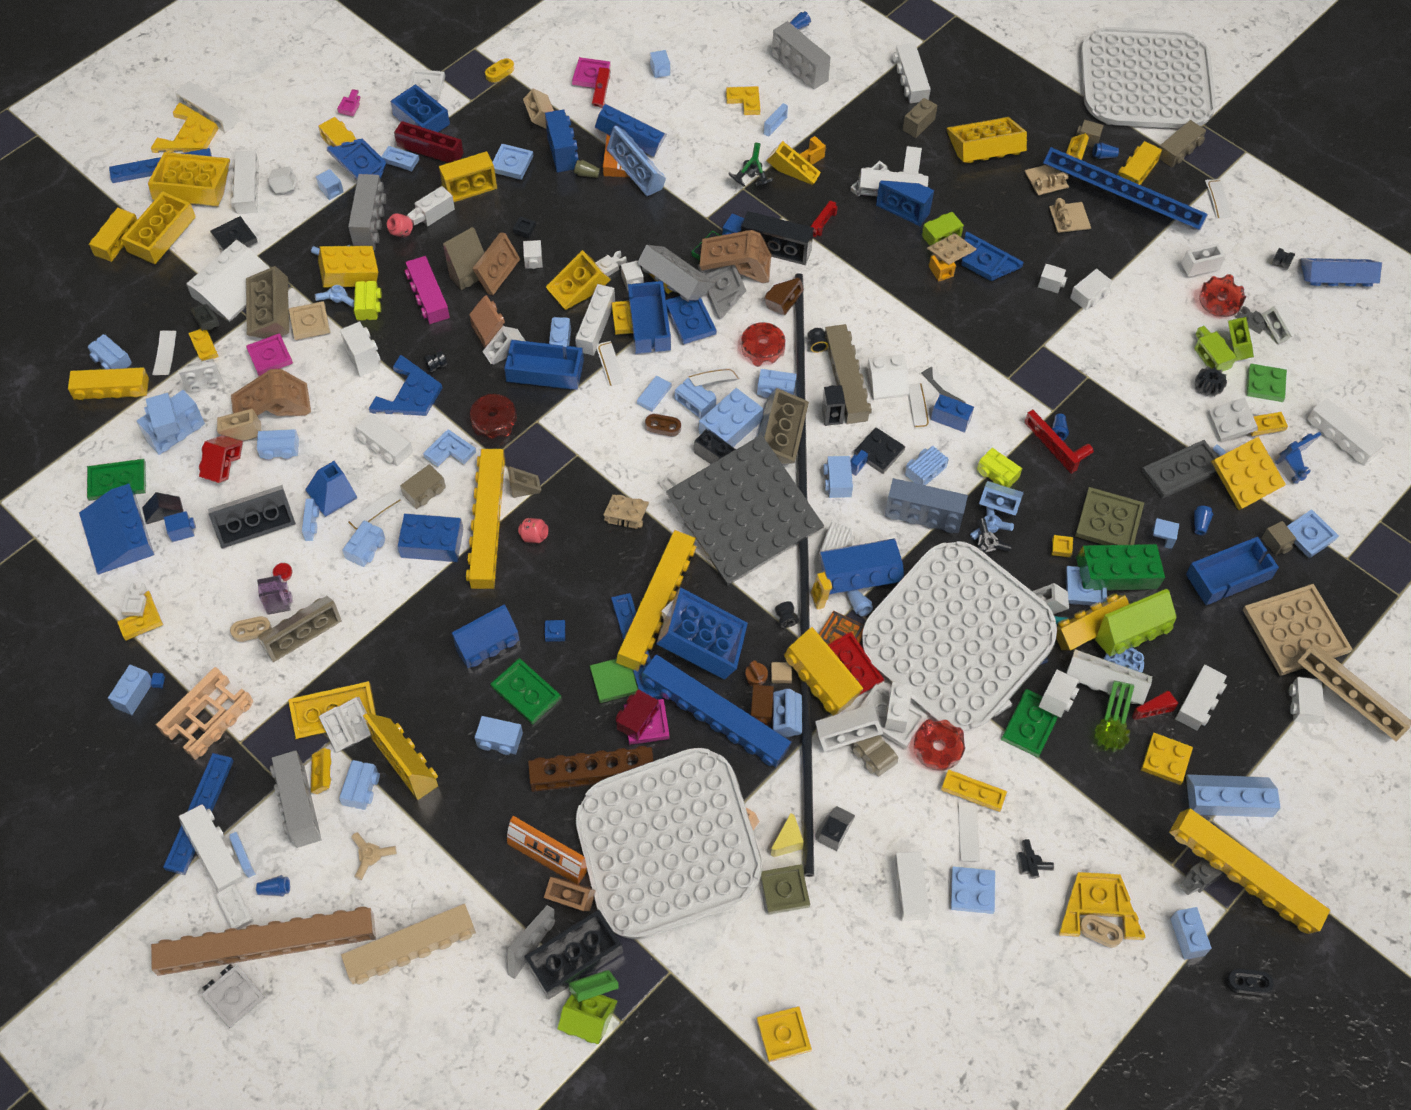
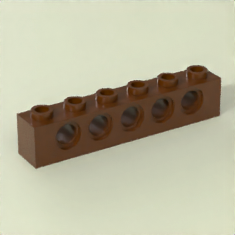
[529,746,653,792]

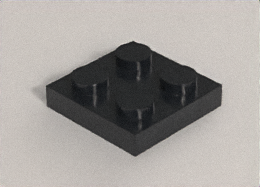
[210,216,258,251]
[853,427,906,474]

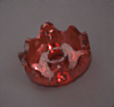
[1199,274,1247,317]
[741,322,786,367]
[470,394,517,439]
[913,719,965,771]

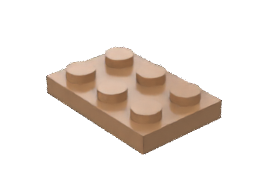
[473,233,520,295]

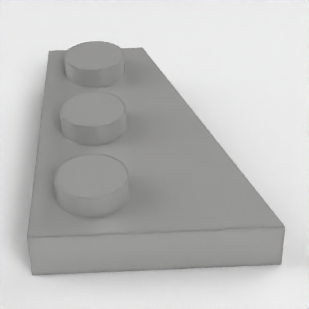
[507,905,555,979]

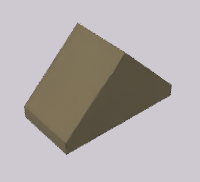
[507,467,541,498]

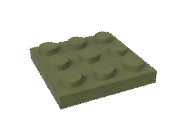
[1075,487,1144,545]

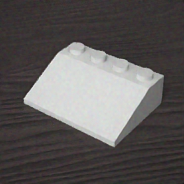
[187,240,269,322]

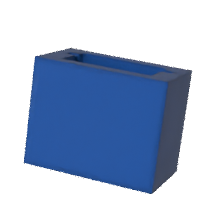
[151,673,165,688]

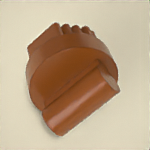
[745,661,768,686]

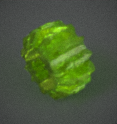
[1095,716,1130,753]

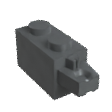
[1179,858,1225,895]

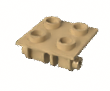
[1025,165,1069,195]
[1049,198,1091,233]
[927,233,976,265]
[604,495,649,529]

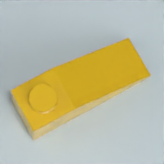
[766,141,821,185]

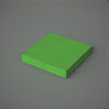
[590,659,638,703]

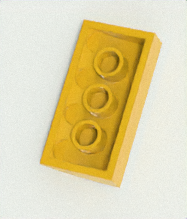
[288,681,376,739]

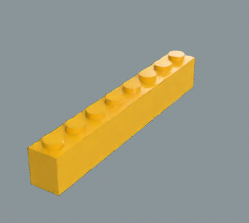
[466,449,505,589]
[616,530,697,671]
[1169,808,1330,934]

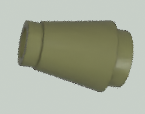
[574,160,600,178]

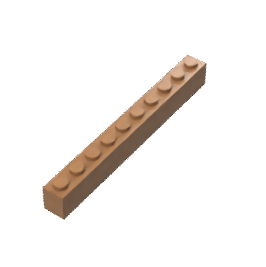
[151,907,376,976]

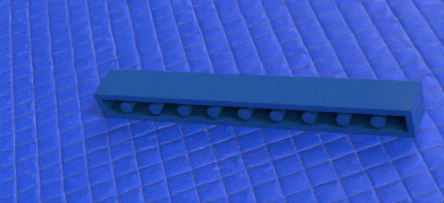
[1044,147,1208,230]

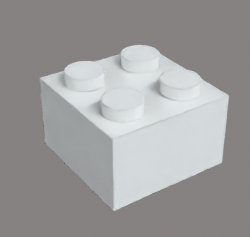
[340,322,381,377]

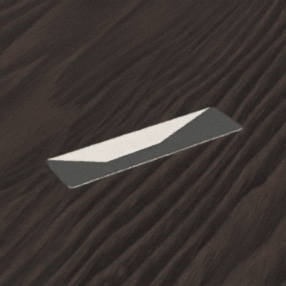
[921,366,966,403]

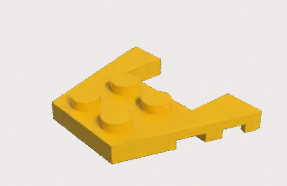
[151,102,219,153]
[1059,872,1145,940]

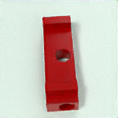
[592,67,611,107]
[811,200,837,237]

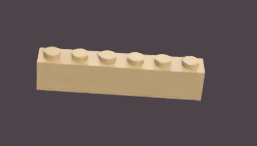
[1297,642,1411,742]
[341,904,476,984]

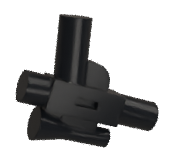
[1018,839,1054,879]

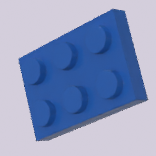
[666,296,717,344]

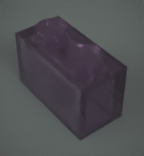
[257,575,293,615]

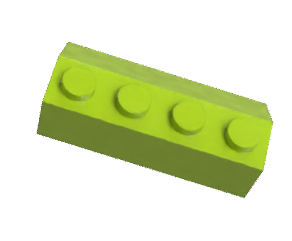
[1095,589,1176,656]

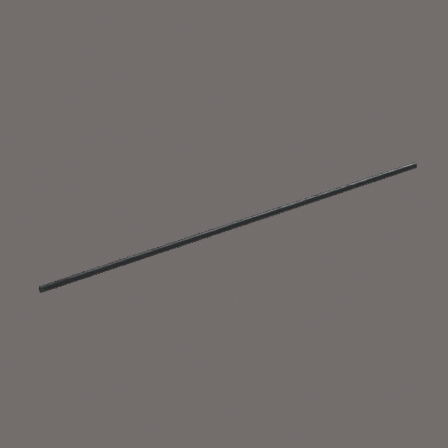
[795,273,814,877]

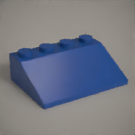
[79,484,155,575]
[657,587,748,679]

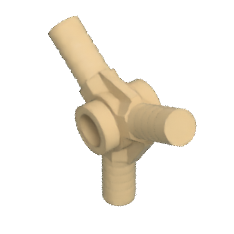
[351,832,397,880]

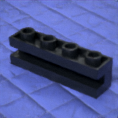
[694,429,736,464]

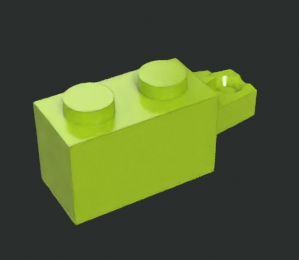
[1194,326,1237,372]

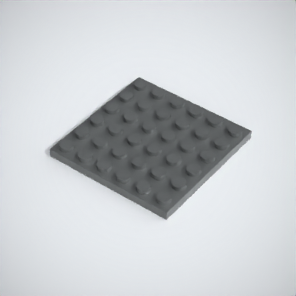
[666,434,824,586]

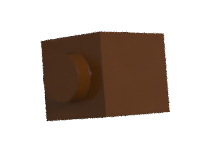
[764,278,804,315]
[751,685,774,725]

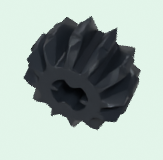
[1195,366,1227,397]

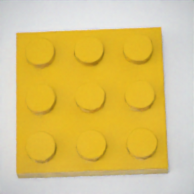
[1211,436,1286,510]

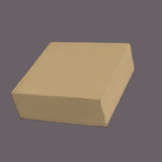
[771,662,792,683]

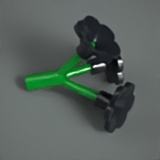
[728,142,774,187]

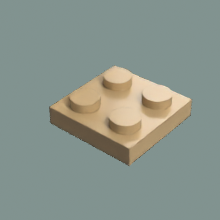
[289,301,330,340]

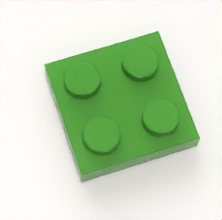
[1247,363,1287,402]

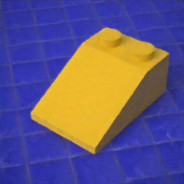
[546,250,611,310]

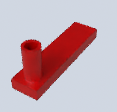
[1024,409,1094,474]

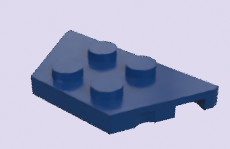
[327,138,386,180]
[961,232,1023,281]

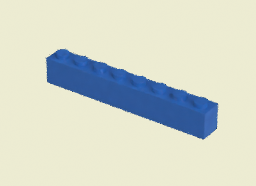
[642,655,791,768]

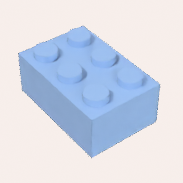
[699,388,763,447]
[137,390,205,455]

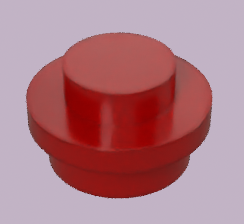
[273,563,293,582]

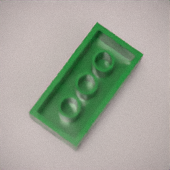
[1076,544,1165,590]

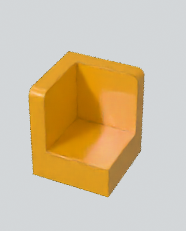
[800,136,826,165]
[929,255,956,282]

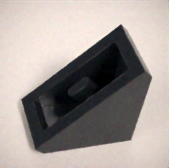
[142,492,184,524]

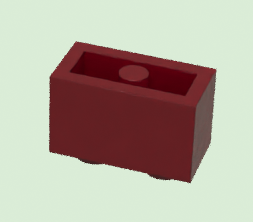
[615,689,659,741]

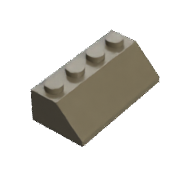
[246,266,289,338]
[758,388,809,464]
[258,596,342,663]

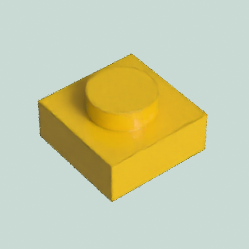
[1052,535,1073,557]

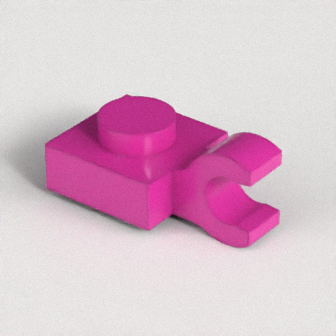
[337,89,361,117]

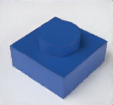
[850,450,868,476]
[545,620,565,642]

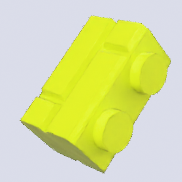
[354,281,382,320]
[977,447,1022,488]

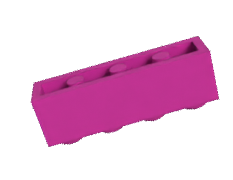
[404,256,450,324]

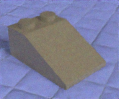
[443,227,484,290]

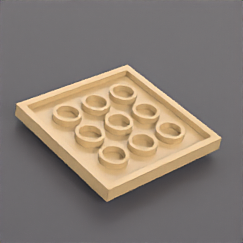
[1243,584,1352,676]

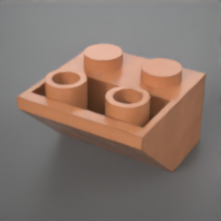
[469,295,505,348]

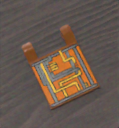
[819,611,864,645]

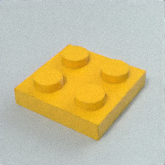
[1141,733,1193,785]
[757,1006,812,1063]

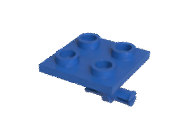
[1275,432,1322,484]

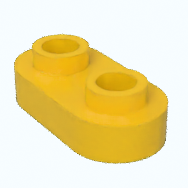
[485,58,514,82]

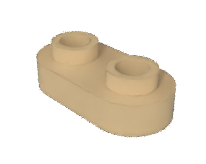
[230,616,272,642]
[1080,915,1123,948]

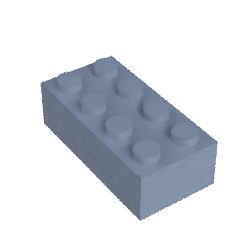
[885,478,968,533]

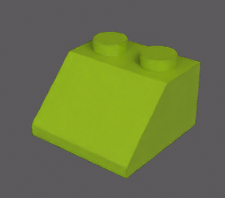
[557,994,617,1045]

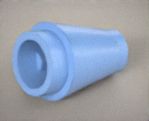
[847,589,873,616]

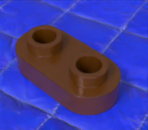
[645,414,681,436]

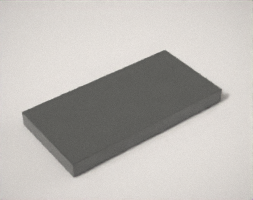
[1142,440,1218,499]

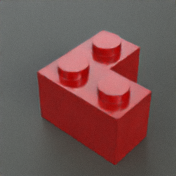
[199,435,243,483]

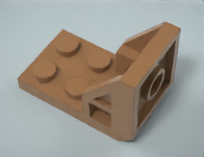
[700,230,771,283]
[231,369,311,416]

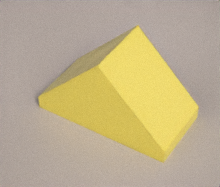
[771,813,804,857]

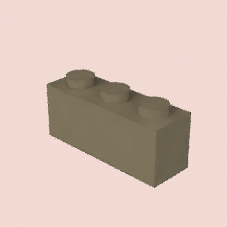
[1159,120,1206,167]

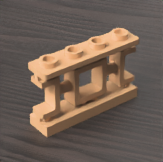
[156,667,253,760]

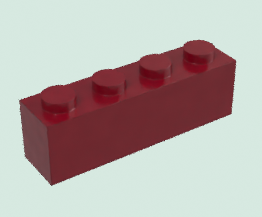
[394,121,464,163]

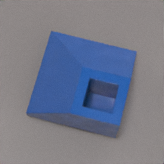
[305,461,357,517]

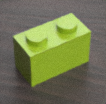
[922,212,964,246]
[1228,317,1254,361]

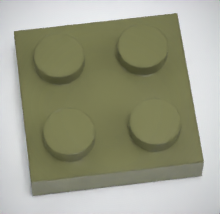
[761,864,811,915]

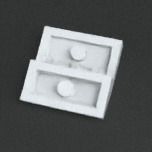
[319,697,371,753]

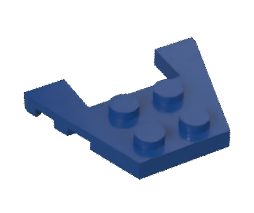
[369,355,442,416]

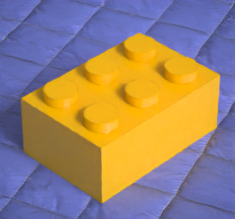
[439,151,497,202]
[318,246,378,287]

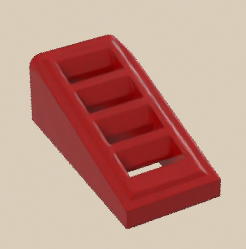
[1132,691,1178,720]

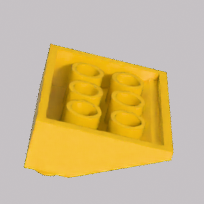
[947,117,1027,163]
[148,152,230,206]
[363,713,438,800]

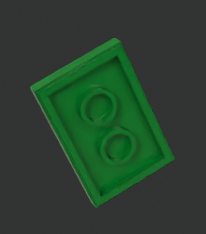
[87,459,146,501]
[491,658,561,725]
[1001,689,1058,758]

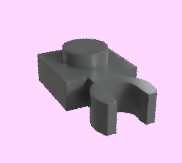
[1236,306,1267,334]

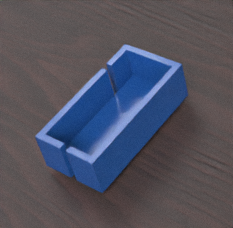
[628,281,671,354]
[505,340,584,390]
[1186,537,1279,605]

